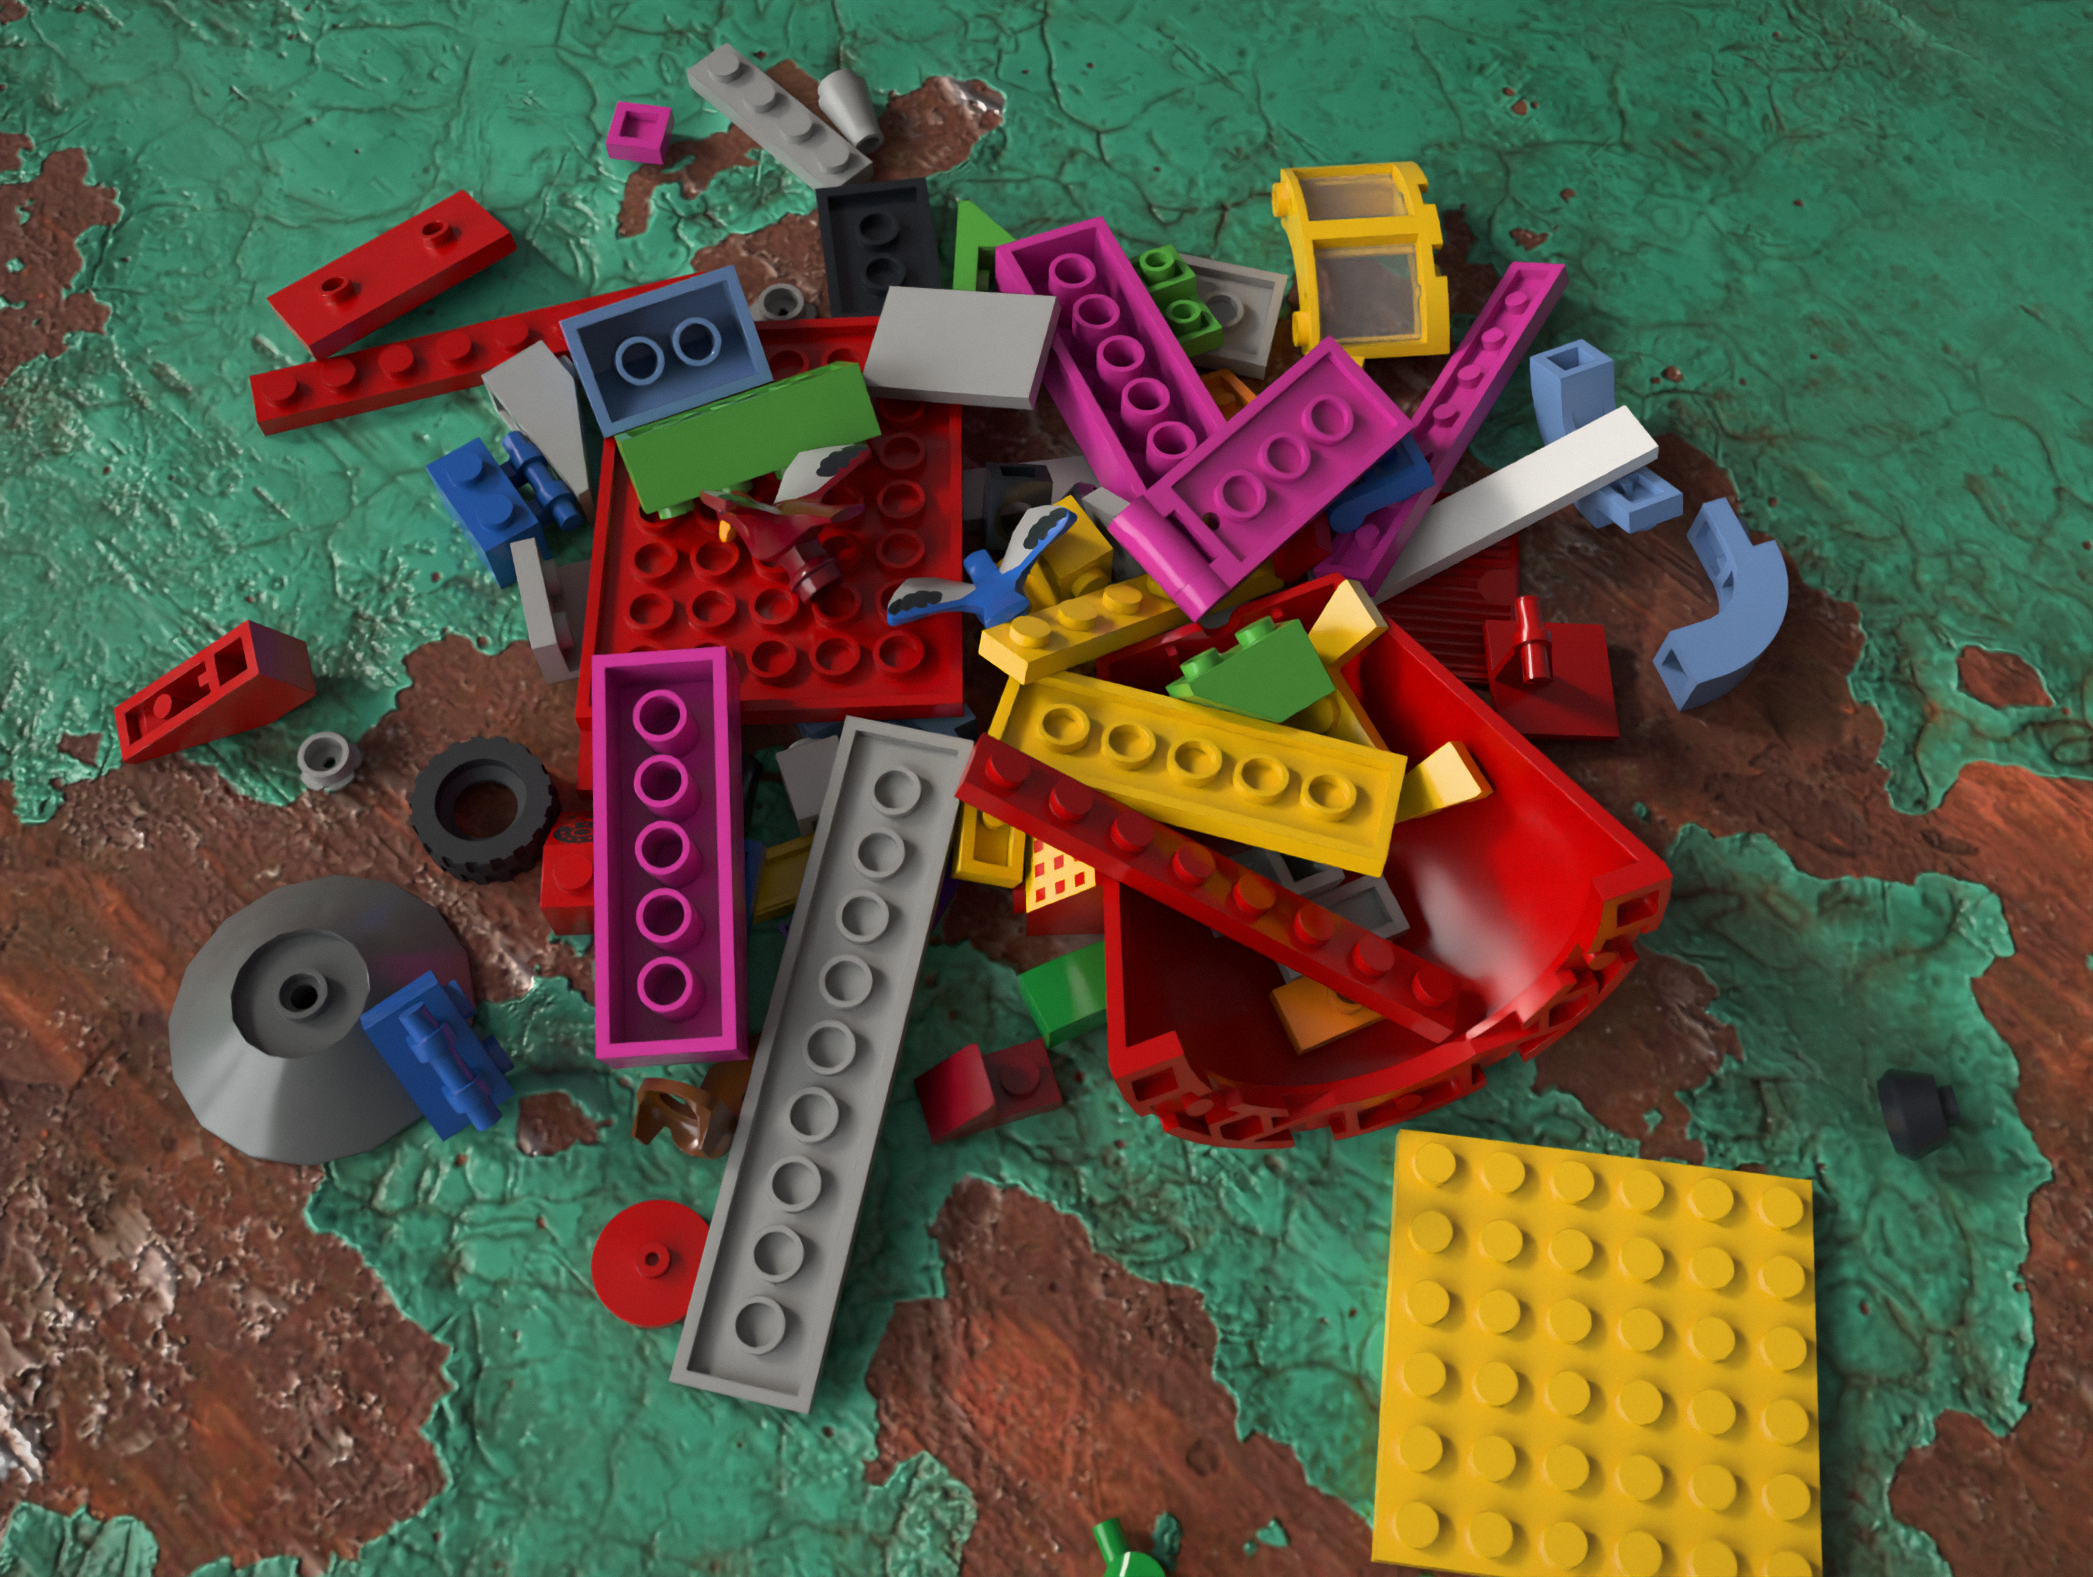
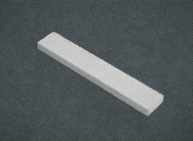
[1307,405,1659,605]

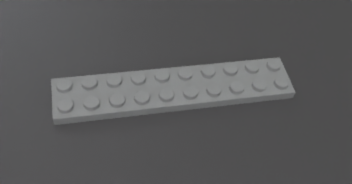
[669,715,975,1415]

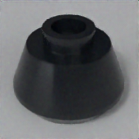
[1877,1068,1963,1161]

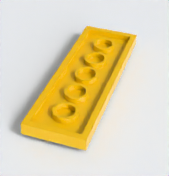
[988,670,1408,878]

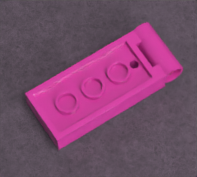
[1107,335,1416,624]

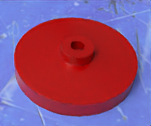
[591,1200,710,1329]

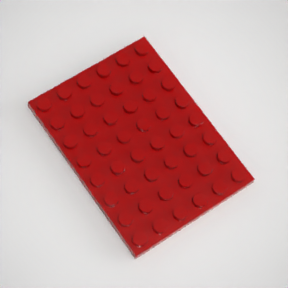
[575,316,964,731]

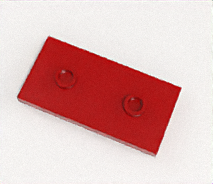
[266,189,518,362]

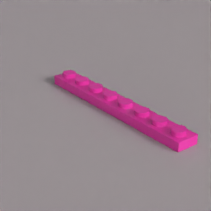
[1313,262,1569,597]

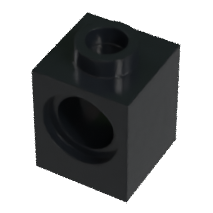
[980,462,1053,558]

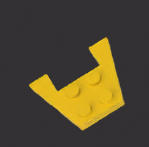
[1276,579,1494,824]

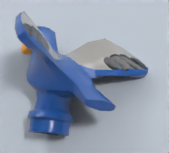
[887,505,1077,629]

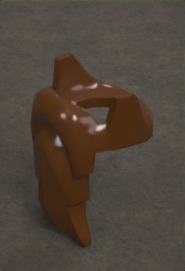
[631,1031,762,1160]

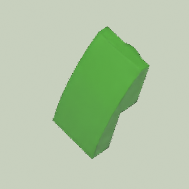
[1128,244,1223,358]

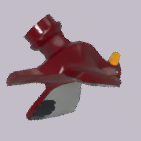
[699,444,873,606]

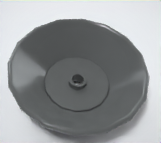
[168,875,476,1166]

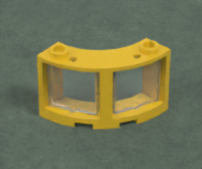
[1272,161,1450,359]

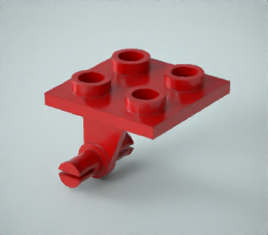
[1482,595,1620,742]

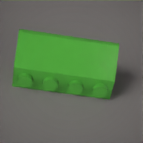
[614,361,882,520]

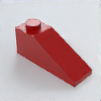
[114,620,317,765]

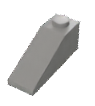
[481,340,597,527]

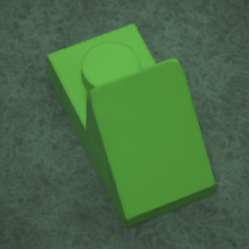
[953,200,1017,292]

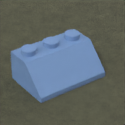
[558,264,774,438]

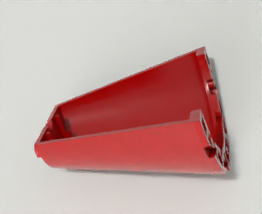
[1096,571,1674,1150]

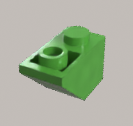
[1165,616,1336,723]

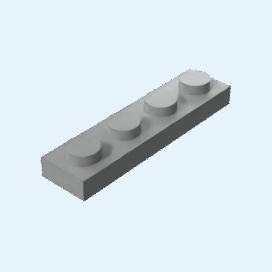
[686,42,874,191]

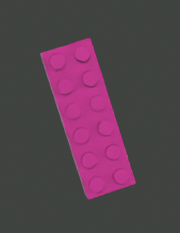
[995,216,1227,503]
[592,646,751,1069]

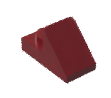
[914,1038,1062,1146]

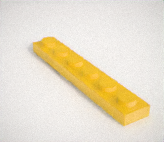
[978,557,1284,685]

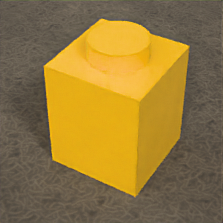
[1030,495,1113,605]

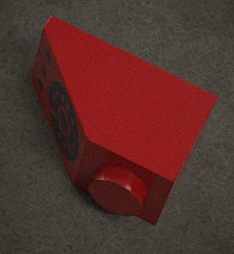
[540,811,594,936]

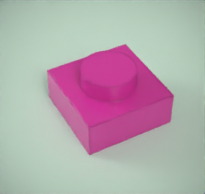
[606,101,675,165]

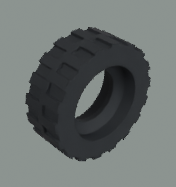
[408,736,562,885]

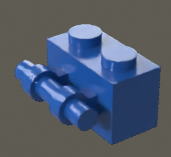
[425,431,583,590]
[359,970,515,1142]

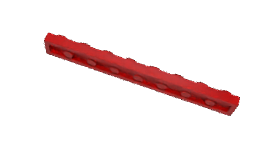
[249,271,705,436]
[954,732,1462,1044]

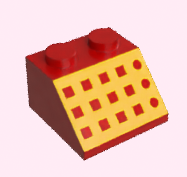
[1012,834,1104,936]

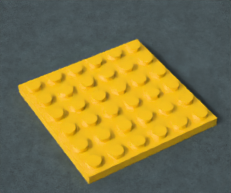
[1371,1129,1822,1577]

